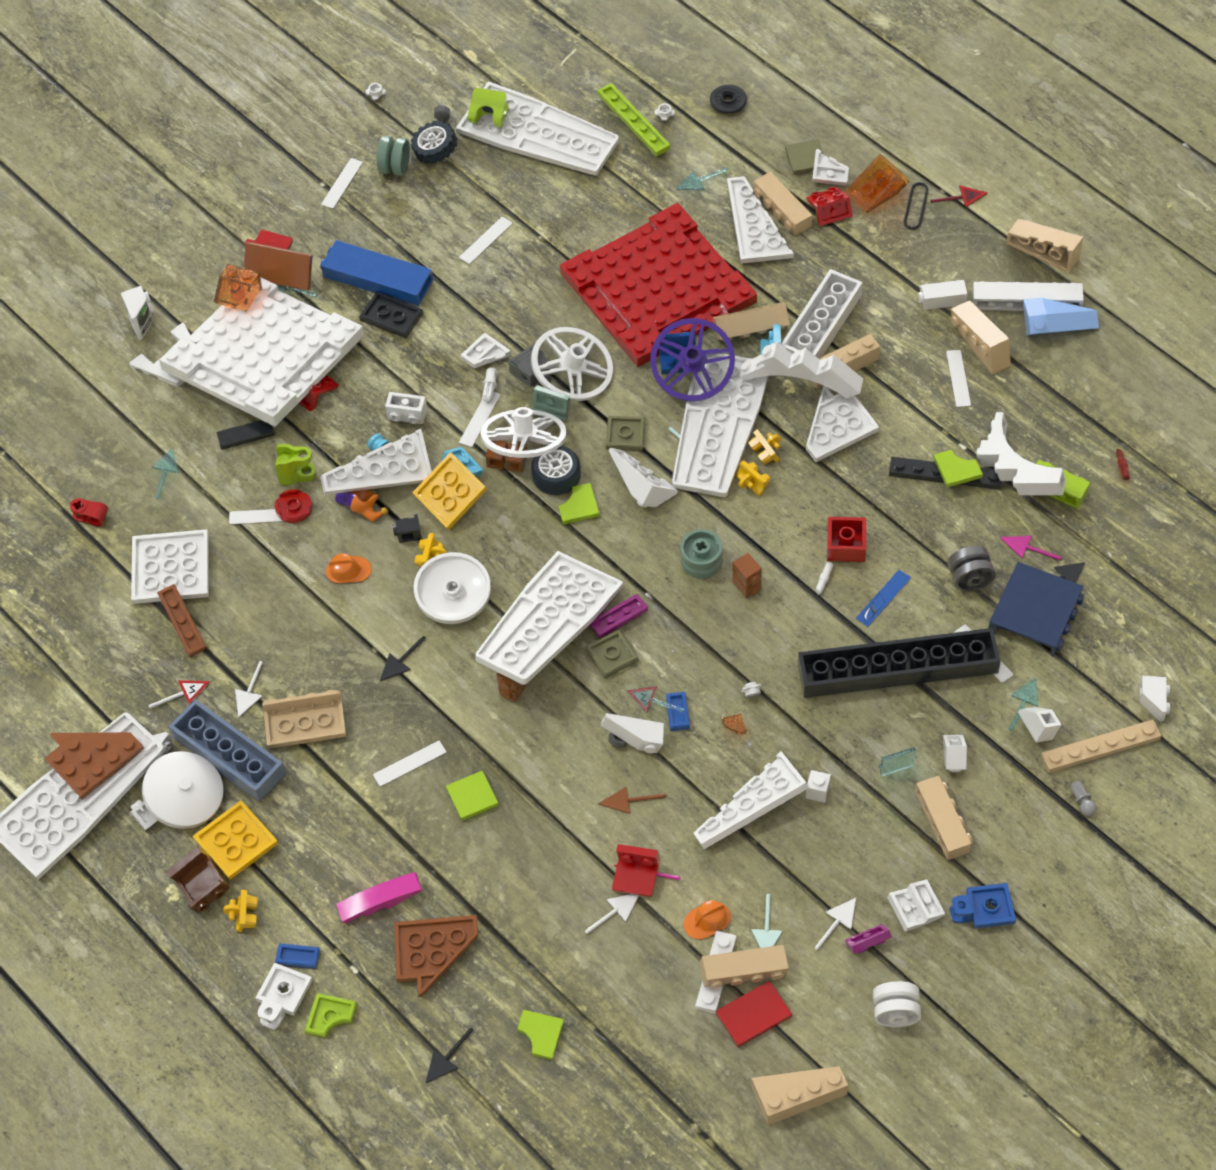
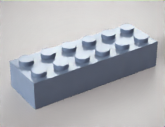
[169,699,286,802]

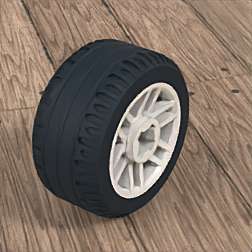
[531,446,581,495]

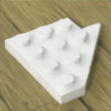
[806,386,879,462]

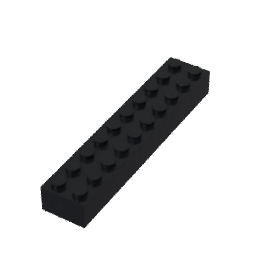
[798,628,1001,698]

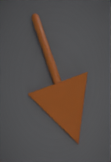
[598,787,666,814]

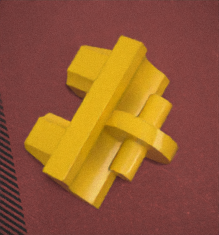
[748,429,781,465]
[736,461,771,496]
[414,533,447,567]
[223,890,257,932]

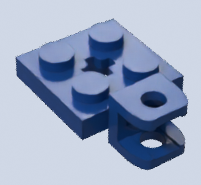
[950,883,1016,929]

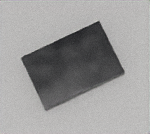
[359,291,423,339]

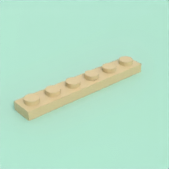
[1041,719,1161,773]

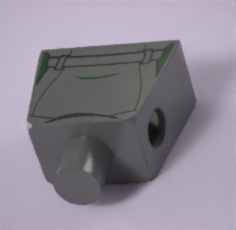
[508,343,552,386]

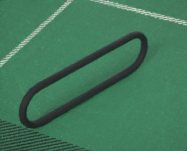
[904,182,928,229]

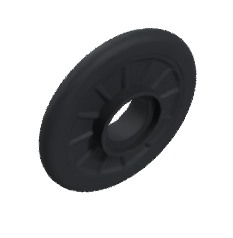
[710,84,747,114]

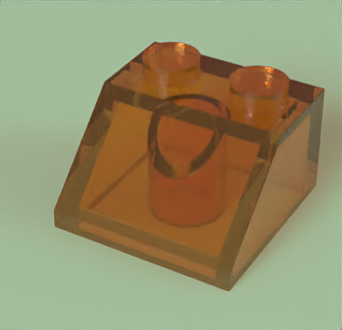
[214,264,262,312]

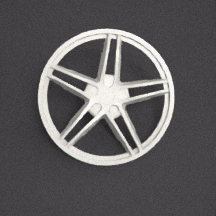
[531,327,613,401]
[481,407,566,458]

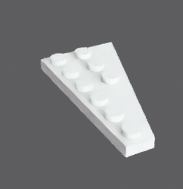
[727,176,794,264]
[320,429,432,495]
[694,751,808,849]

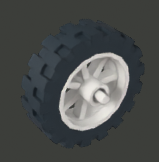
[411,121,458,164]

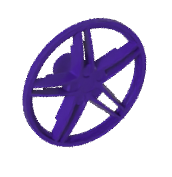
[650,318,735,402]

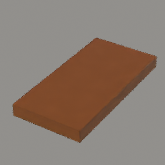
[243,242,313,290]

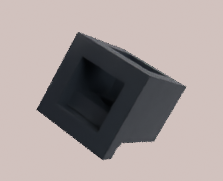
[393,514,422,543]

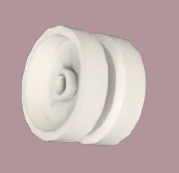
[873,981,921,1027]

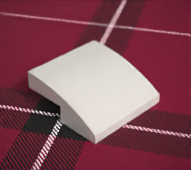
[887,879,945,932]

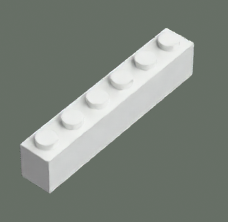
[972,281,1083,311]

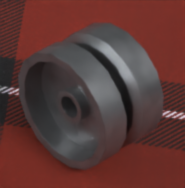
[947,546,996,592]

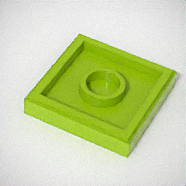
[446,771,499,821]

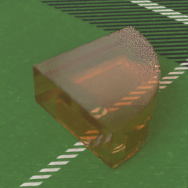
[722,714,746,734]

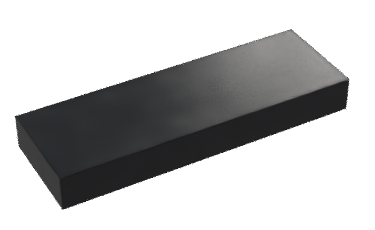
[216,420,275,450]

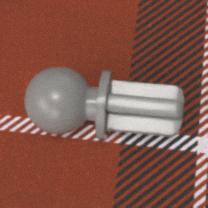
[1071,781,1097,816]

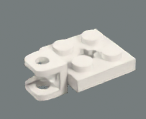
[256,963,313,1030]

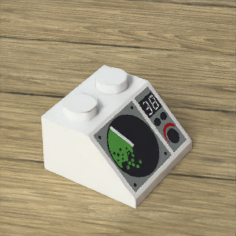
[121,286,154,340]

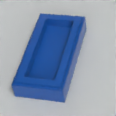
[666,692,690,731]
[275,943,320,969]

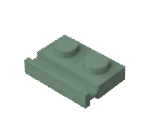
[532,385,570,421]

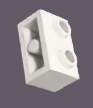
[385,392,427,424]

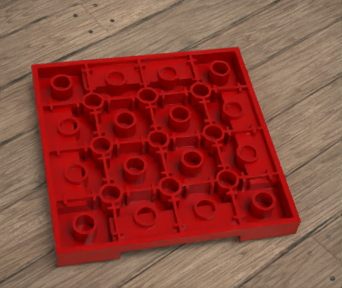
[560,202,757,367]

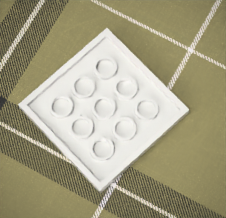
[131,529,209,604]

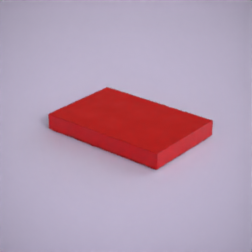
[716,981,792,1048]

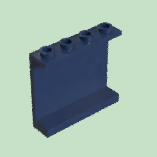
[989,562,1085,657]

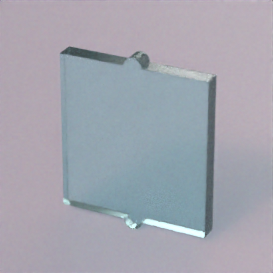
[879,747,917,776]

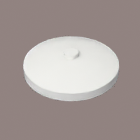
[414,552,491,624]
[142,752,223,829]

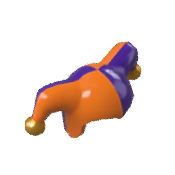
[335,490,388,522]

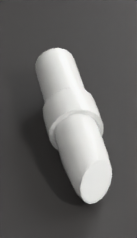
[816,562,833,595]

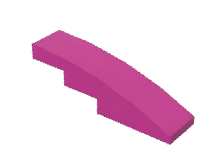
[336,872,423,924]

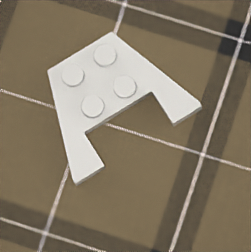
[129,322,190,387]

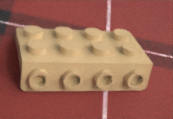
[262,690,347,749]

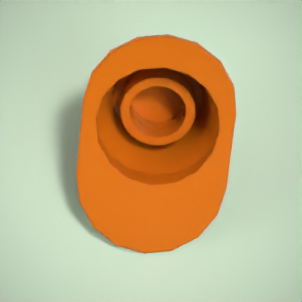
[326,553,372,583]
[683,900,731,939]

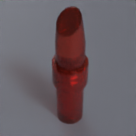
[1116,449,1130,480]

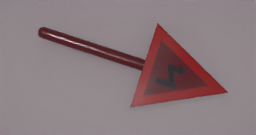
[930,185,988,208]

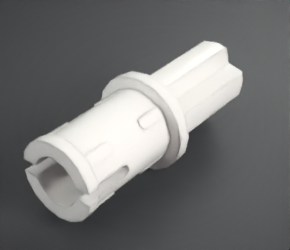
[482,368,498,401]

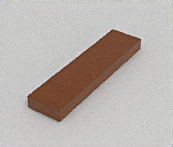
[157,584,207,657]

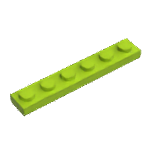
[597,83,670,157]

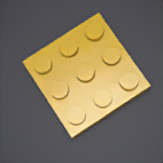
[412,452,488,530]
[193,800,278,880]

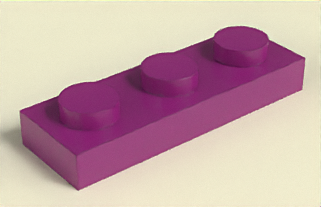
[589,594,648,639]

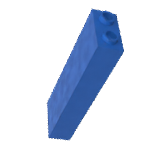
[320,240,433,307]

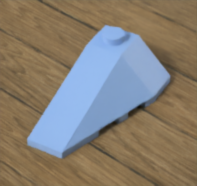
[1023,298,1099,336]

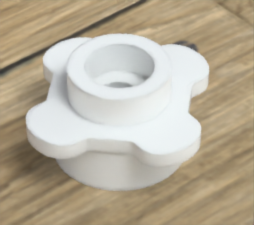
[366,83,386,100]
[655,103,675,121]
[742,682,762,697]

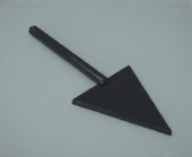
[1054,562,1085,583]
[380,636,426,681]
[426,1028,473,1083]

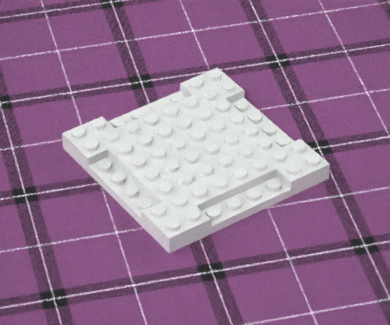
[159,272,364,427]

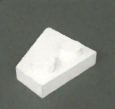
[812,149,849,186]
[461,333,511,369]

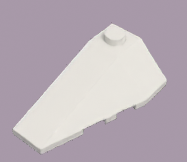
[609,448,678,508]

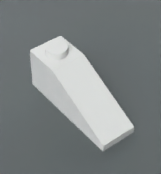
[601,713,664,753]

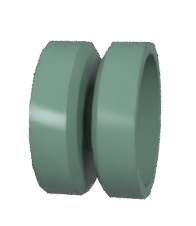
[377,136,410,176]
[680,529,723,579]

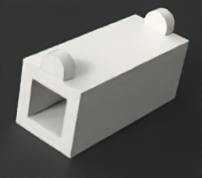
[918,280,967,310]

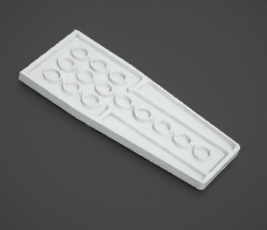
[456,82,619,175]
[672,354,769,497]
[475,551,623,685]
[0,713,165,880]

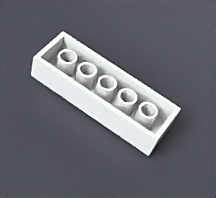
[781,269,862,359]

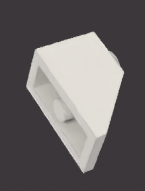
[943,735,967,772]

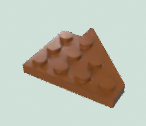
[44,732,144,800]
[394,915,478,997]

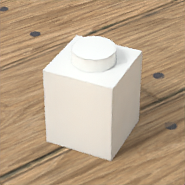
[806,770,831,803]

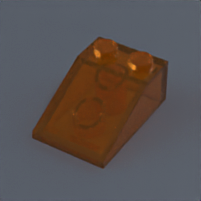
[844,154,910,213]

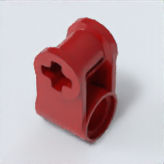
[70,498,108,526]

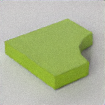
[933,450,983,488]
[558,483,599,525]
[305,993,358,1038]
[517,1010,564,1061]

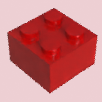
[827,517,866,562]

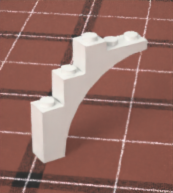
[740,342,863,399]
[977,412,1066,495]

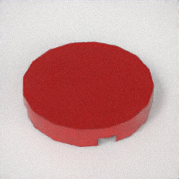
[275,489,312,523]

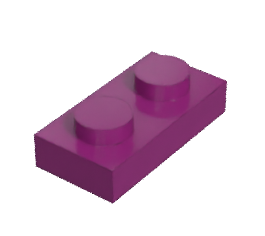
[845,924,892,954]

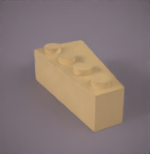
[1006,219,1083,273]
[950,300,1011,375]
[751,1066,848,1125]

